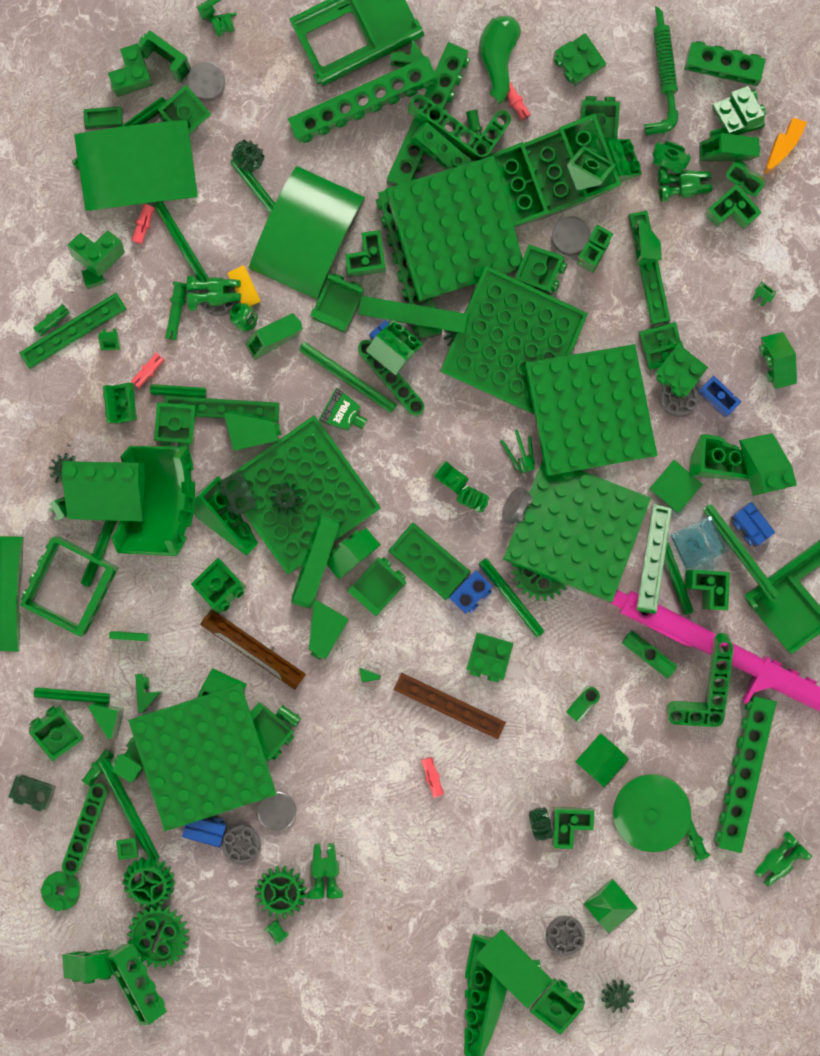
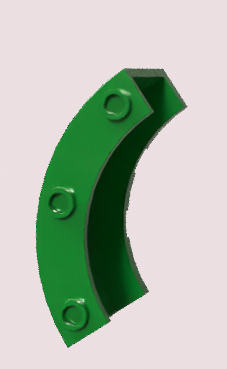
[111,446,195,556]

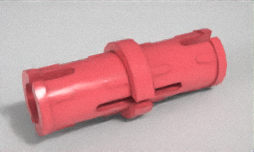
[506,82,531,121]
[131,204,155,244]
[131,353,165,389]
[421,757,444,798]

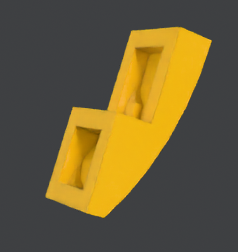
[227,265,261,306]

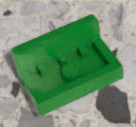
[103,382,137,424]

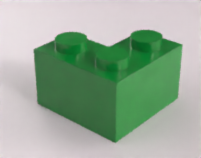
[108,43,153,97]
[704,184,762,230]
[67,230,125,278]
[345,230,386,278]
[759,332,797,389]
[326,528,381,580]
[685,570,730,611]
[111,737,144,783]
[552,806,594,849]
[62,949,114,984]

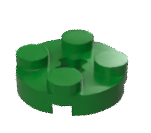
[652,141,691,173]
[40,871,81,911]

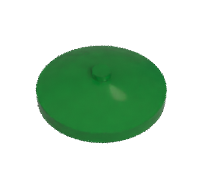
[613,774,692,852]

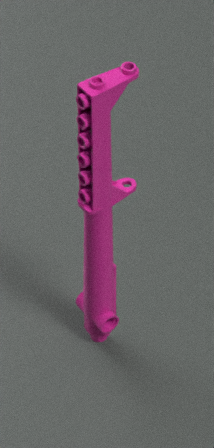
[608,590,820,712]

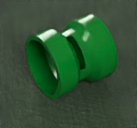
[211,13,235,37]

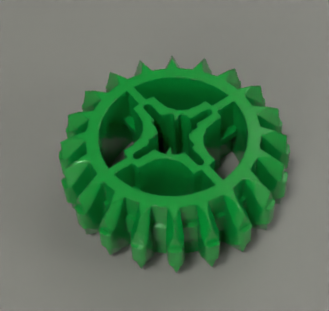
[122,856,176,908]
[255,866,307,919]

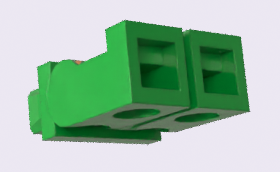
[577,225,613,273]

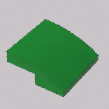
[638,321,684,370]

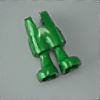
[657,166,712,202]
[186,275,241,311]
[754,831,813,887]
[307,843,343,899]

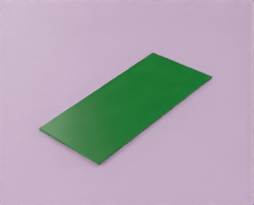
[475,929,553,1009]

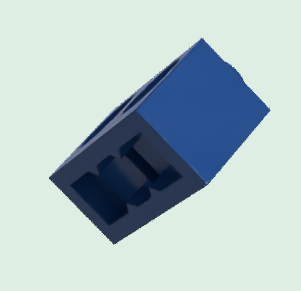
[449,570,492,614]

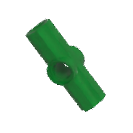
[621,630,677,679]

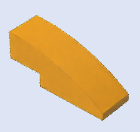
[763,117,807,174]

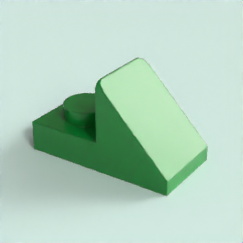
[390,41,425,67]
[431,460,469,494]
[135,673,162,713]

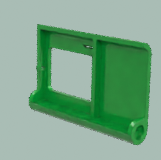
[289,0,425,87]
[743,540,820,655]

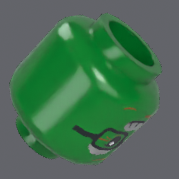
[230,303,258,332]

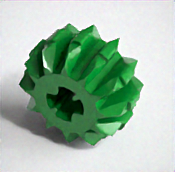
[456,485,489,513]

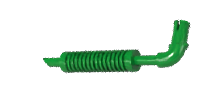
[644,6,679,136]

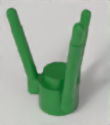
[197,0,237,22]
[500,430,536,474]

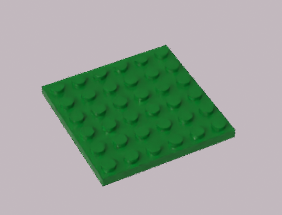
[385,156,523,301]
[439,266,588,415]
[524,344,658,477]
[221,415,381,575]
[503,460,651,603]
[128,683,277,832]

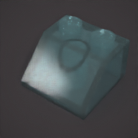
[670,516,727,569]

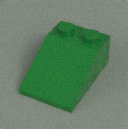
[739,433,797,496]

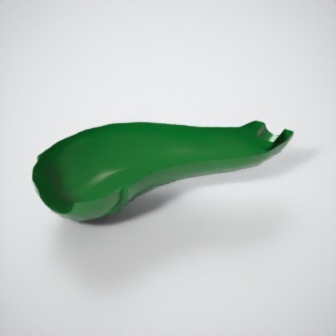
[479,15,521,104]

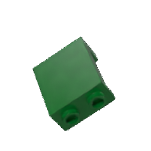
[138,30,191,83]
[310,273,364,334]
[347,557,407,617]
[250,701,295,762]

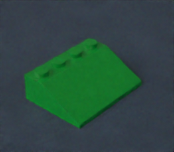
[62,461,145,521]

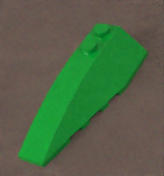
[464,934,507,1056]

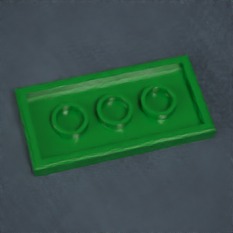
[388,522,471,600]

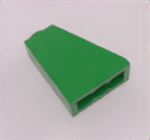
[699,133,760,162]
[245,313,303,360]
[224,410,282,451]
[309,600,349,660]

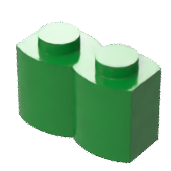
[726,160,766,197]

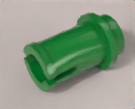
[276,705,301,727]

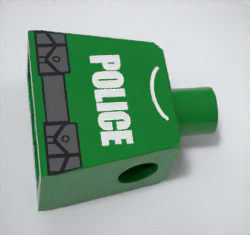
[319,388,367,432]

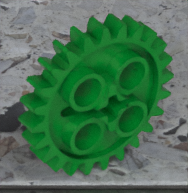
[511,564,567,601]
[127,904,190,969]

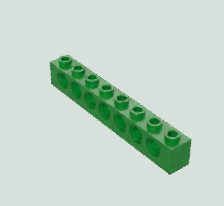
[387,42,471,186]
[288,56,438,144]
[375,190,442,341]
[714,696,777,853]

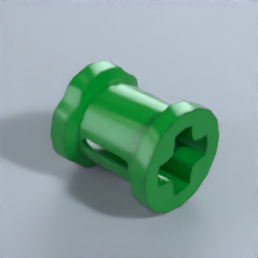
[264,919,289,945]

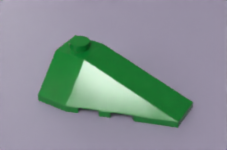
[690,434,749,481]
[193,476,258,555]

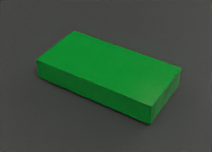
[83,106,123,129]
[109,631,151,641]

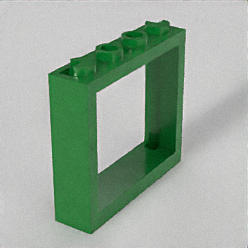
[20,536,119,637]

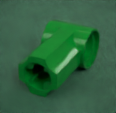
[566,686,600,723]

